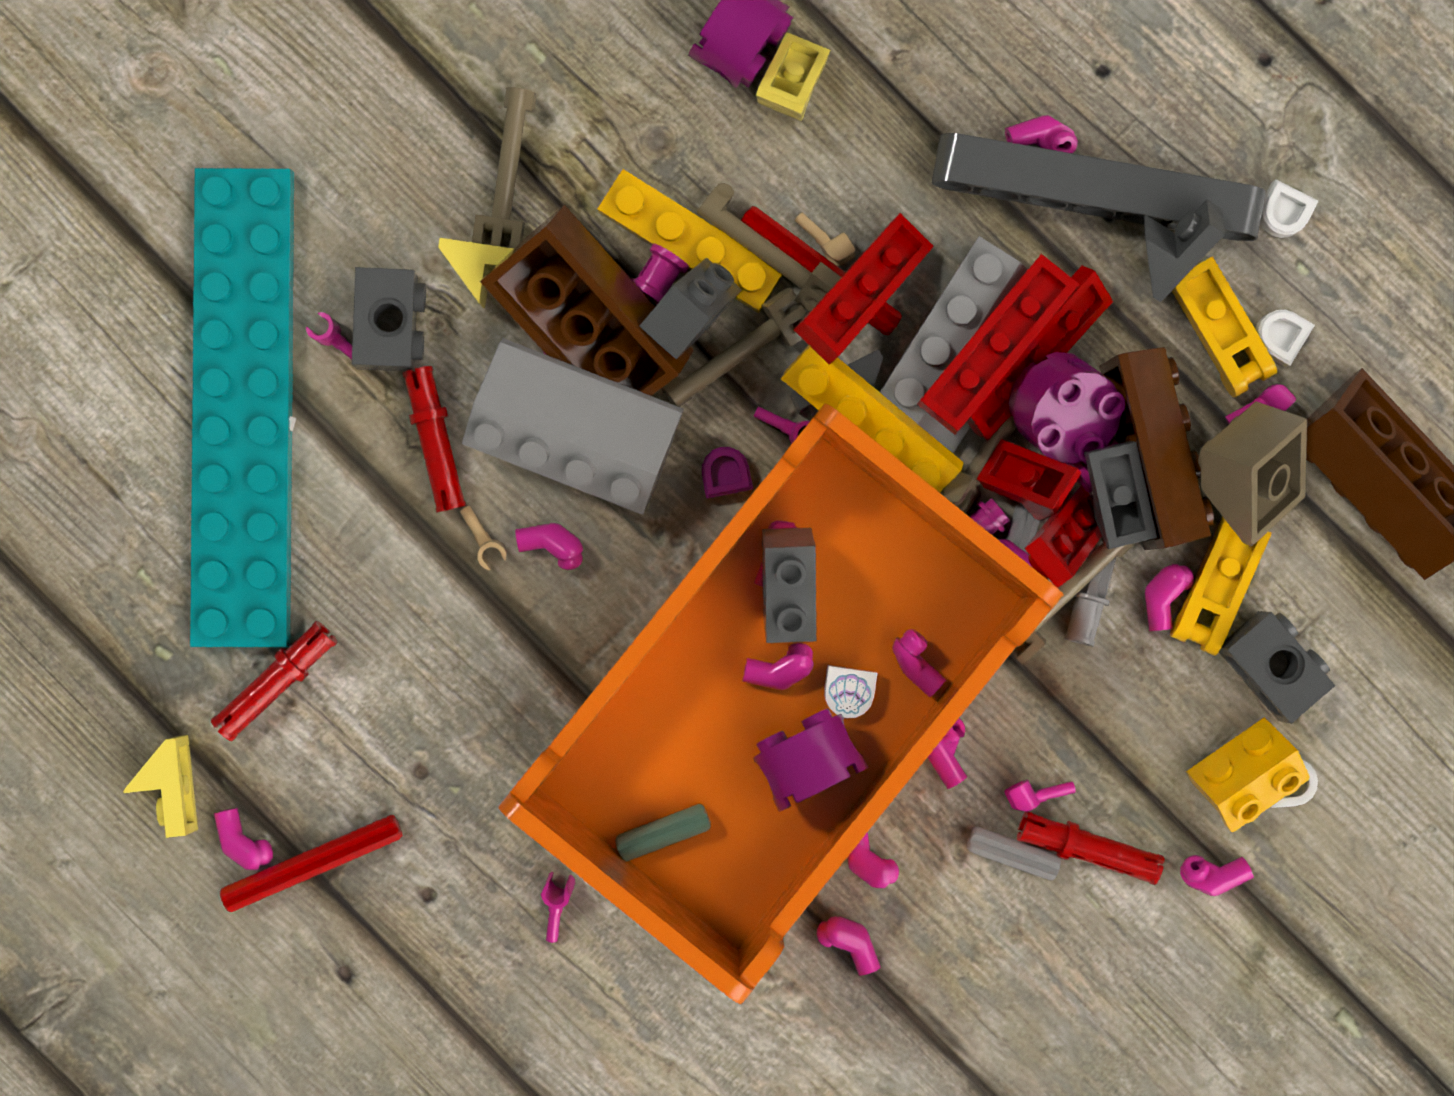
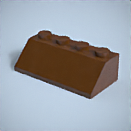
[480,205,694,396]
[1099,347,1214,550]
[1306,368,1454,580]

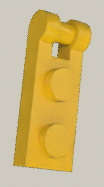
[1172,256,1277,398]
[1170,516,1272,656]

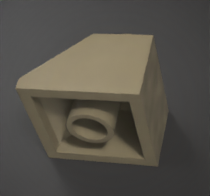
[1198,401,1307,546]

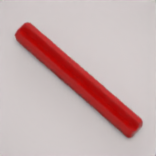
[741,206,902,335]
[220,815,403,912]

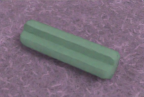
[615,804,711,861]

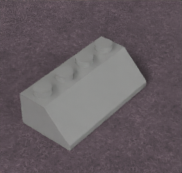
[879,236,1028,453]
[462,338,684,515]

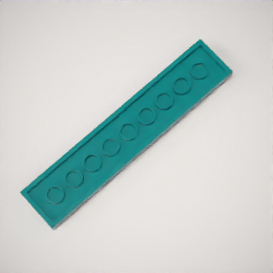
[190,168,294,647]

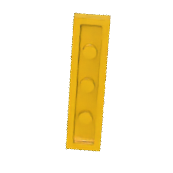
[597,169,783,313]
[781,345,964,493]

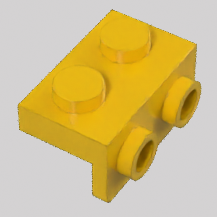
[1186,717,1310,832]

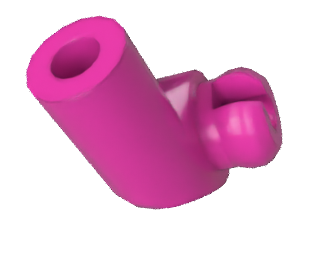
[515,523,583,570]
[1145,564,1194,631]
[892,629,946,697]

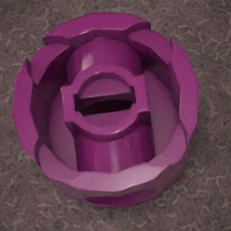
[688,0,794,88]
[1008,352,1125,463]
[753,708,869,812]

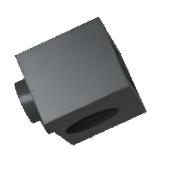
[639,258,742,359]
[352,267,426,371]
[762,528,817,643]
[1219,611,1335,724]

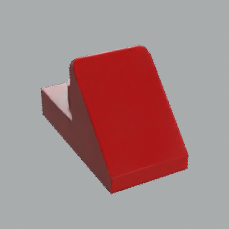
[977,439,1081,520]

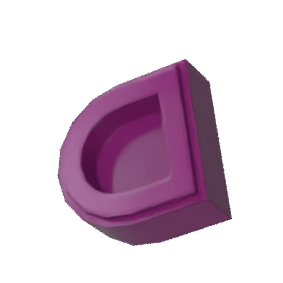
[702,447,753,499]

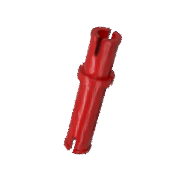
[402,366,467,513]
[211,621,338,742]
[1017,811,1165,885]

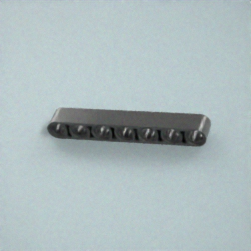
[932,133,1266,241]

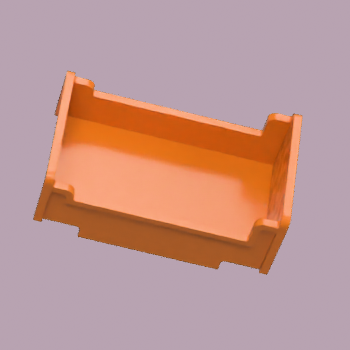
[498,403,1064,1005]

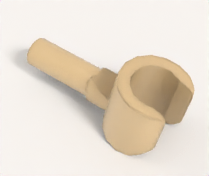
[795,212,855,266]
[460,506,507,570]

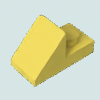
[756,32,830,121]
[438,238,514,308]
[123,735,198,838]

